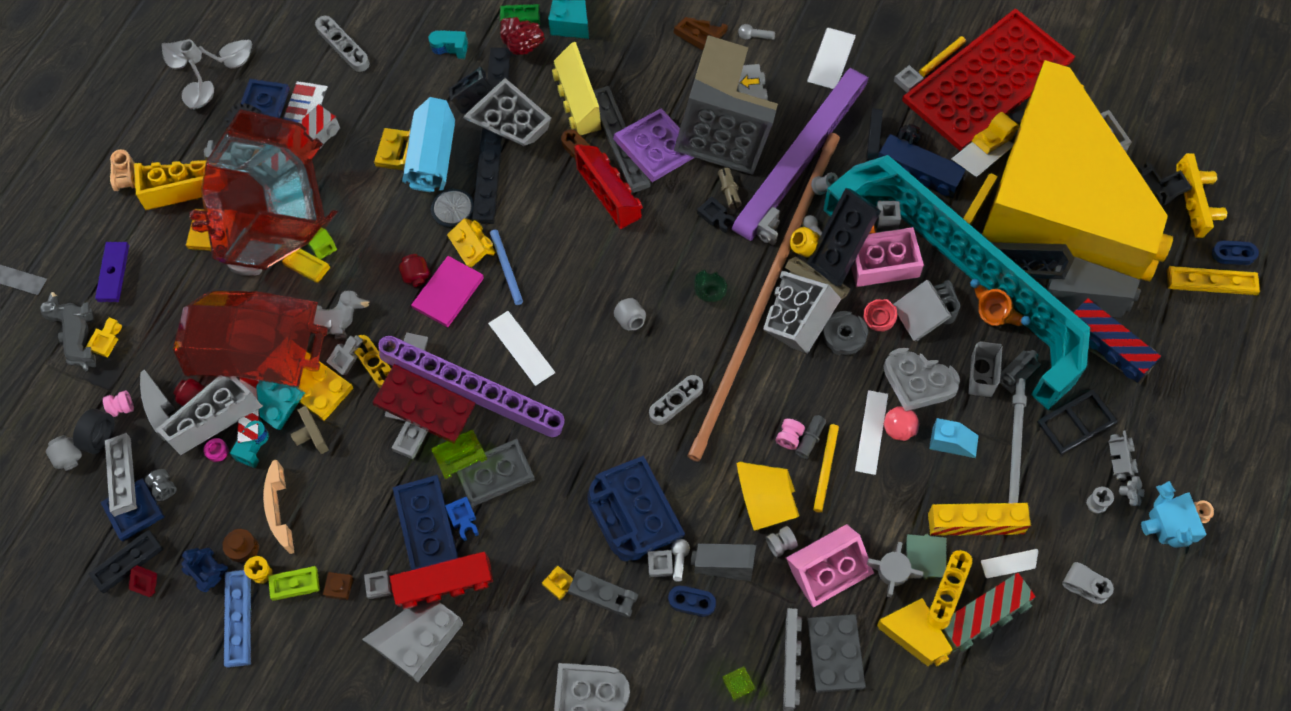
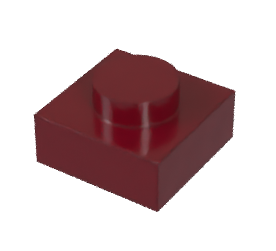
[129,565,157,597]

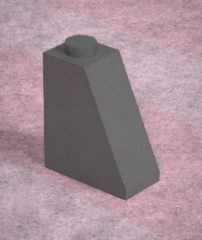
[691,544,756,582]

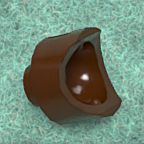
[223,529,259,562]

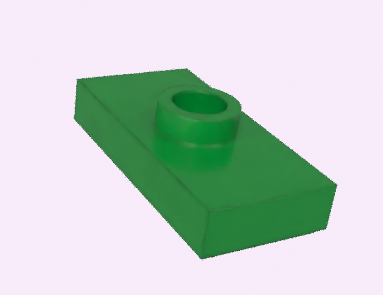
[500,4,540,24]

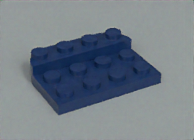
[587,456,685,561]

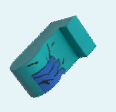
[429,30,468,59]
[230,420,269,468]

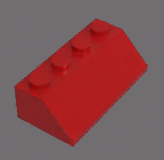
[574,145,643,229]
[390,552,493,609]

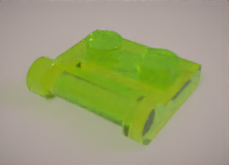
[431,430,487,479]

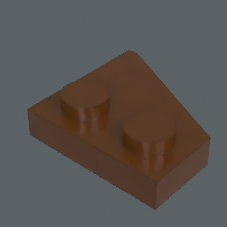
[673,17,728,50]

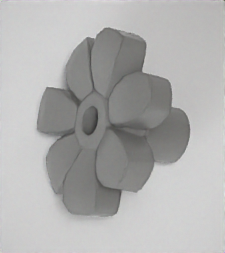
[1119,476,1145,506]

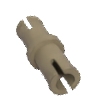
[718,168,742,209]

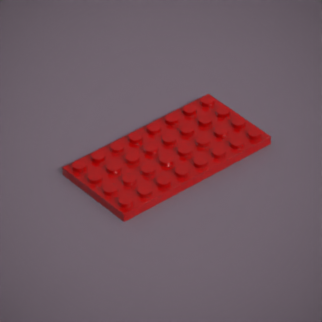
[902,8,1075,151]

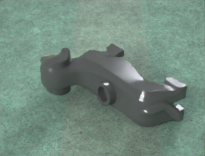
[40,292,96,371]

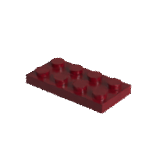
[372,364,475,444]

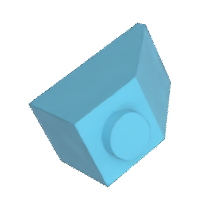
[929,418,979,458]

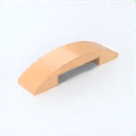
[264,460,294,554]

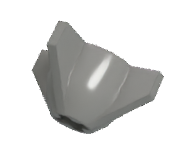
[867,542,923,597]

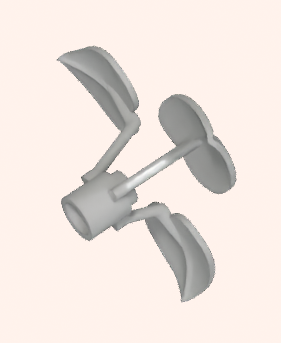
[162,39,252,109]

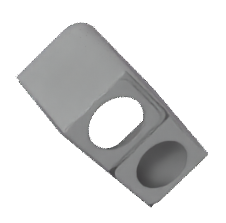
[968,342,1002,397]

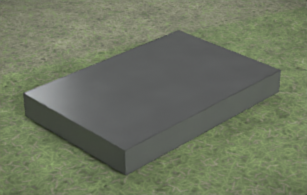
[454,439,535,507]

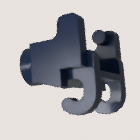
[181,548,228,592]

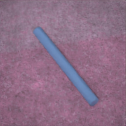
[490,230,523,305]

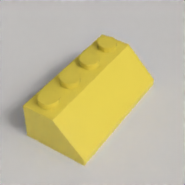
[552,42,601,135]

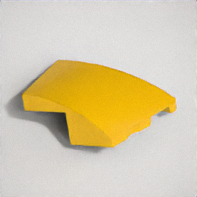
[737,462,799,530]

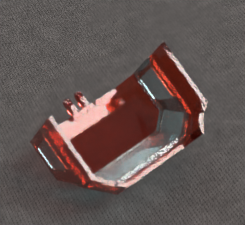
[190,109,338,270]

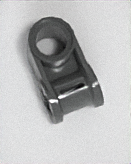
[933,280,960,324]

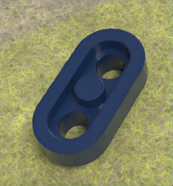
[1211,241,1259,265]
[668,586,716,617]

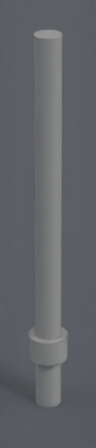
[1009,378,1027,503]

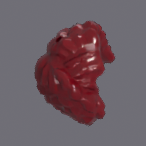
[500,17,545,55]

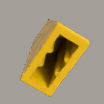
[877,598,953,666]

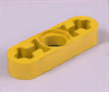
[354,335,391,388]

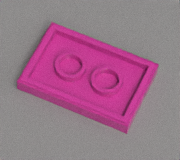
[411,256,484,328]

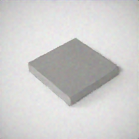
[893,280,952,342]

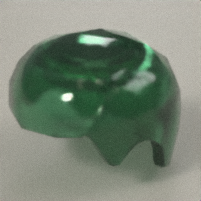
[694,270,728,302]

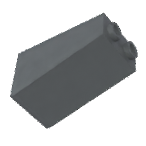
[1046,256,1141,318]

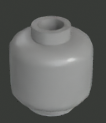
[614,298,646,330]
[46,435,82,471]

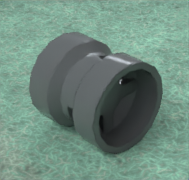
[145,469,177,501]

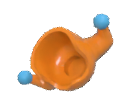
[970,279,1031,326]

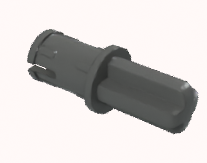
[795,415,826,459]

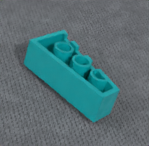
[548,0,589,39]

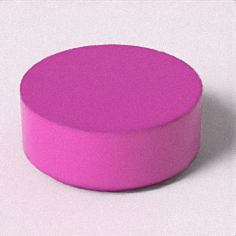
[204,438,229,462]

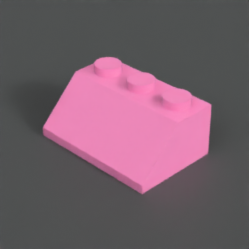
[851,227,924,287]
[786,524,874,607]

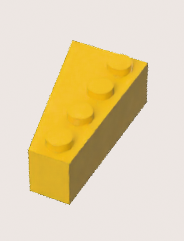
[134,160,228,210]

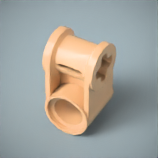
[110,149,136,191]

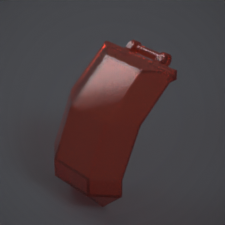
[173,291,328,388]

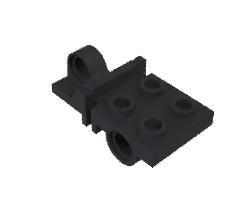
[1137,161,1192,205]

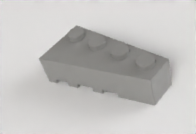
[156,369,263,455]

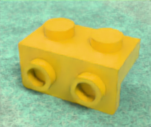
[447,218,496,268]

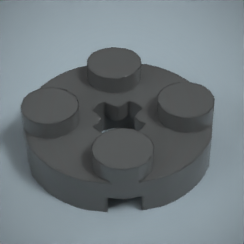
[823,311,868,355]

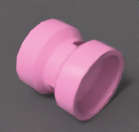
[103,391,134,417]
[776,419,805,450]

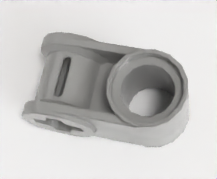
[1062,562,1114,604]

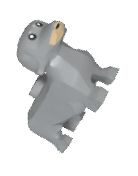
[277,291,370,340]

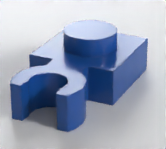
[445,496,479,541]

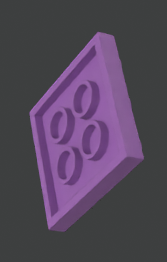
[613,108,695,182]

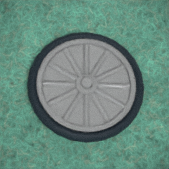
[431,189,474,228]

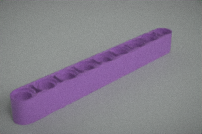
[378,336,564,437]

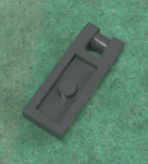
[567,569,638,618]

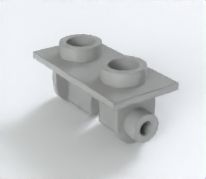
[1108,431,1138,481]

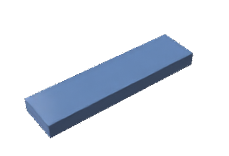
[224,570,251,668]

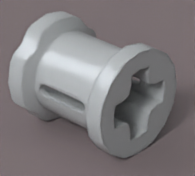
[811,172,838,195]
[1086,487,1114,514]

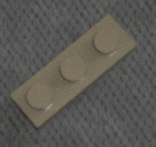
[785,257,850,300]

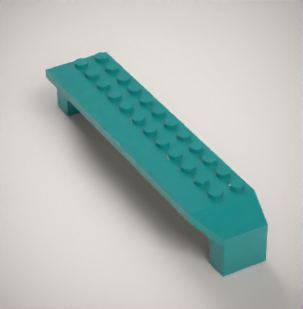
[823,155,1090,410]

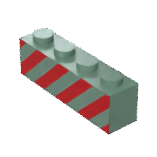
[941,573,1036,652]

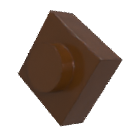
[323,572,353,600]

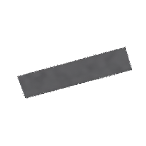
[0,265,47,295]

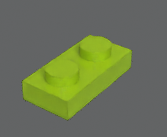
[268,566,320,601]

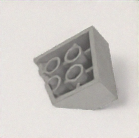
[463,78,551,146]
[763,271,841,354]
[362,600,463,682]

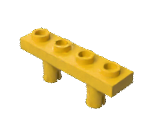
[1176,153,1227,238]

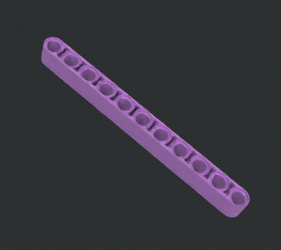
[732,68,869,241]

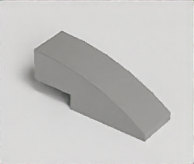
[140,370,175,441]

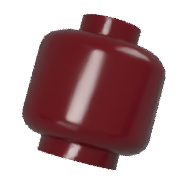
[399,254,430,287]
[173,378,206,406]

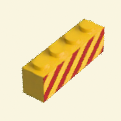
[928,503,1031,536]

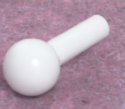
[671,539,690,581]

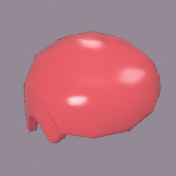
[864,299,898,332]
[883,406,920,441]

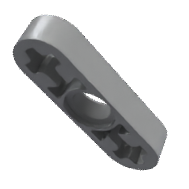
[649,375,703,425]

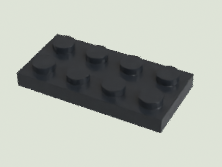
[807,188,881,286]

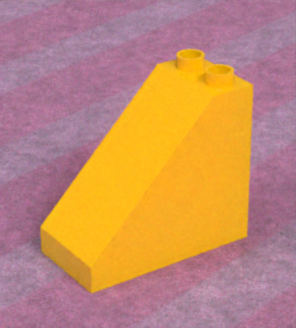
[982,60,1173,282]

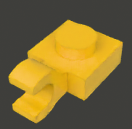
[85,317,122,358]

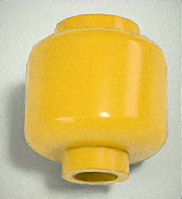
[790,227,820,258]

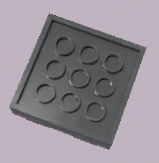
[673,35,778,175]

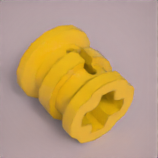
[244,556,273,584]

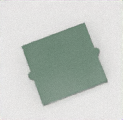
[906,534,946,580]

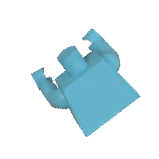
[1141,481,1207,548]

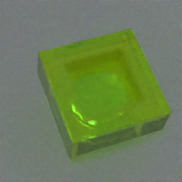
[722,666,755,701]

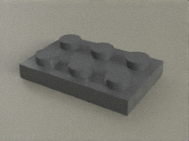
[807,614,865,693]

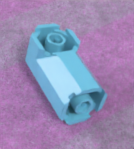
[402,97,455,192]

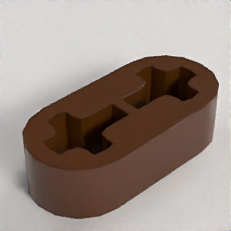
[561,130,590,161]

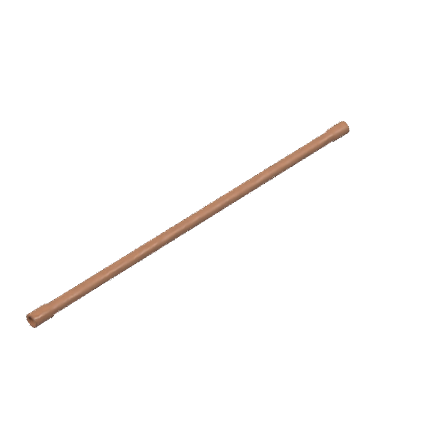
[687,133,840,462]

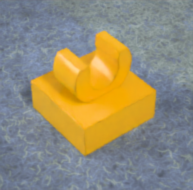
[542,566,573,600]

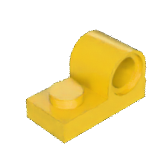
[972,112,1019,154]

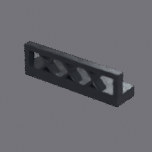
[991,242,1075,280]

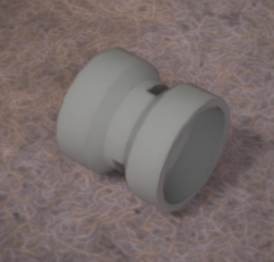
[766,526,798,558]

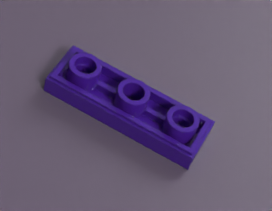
[95,242,129,302]

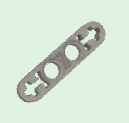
[315,16,369,72]

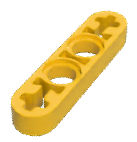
[928,550,972,629]

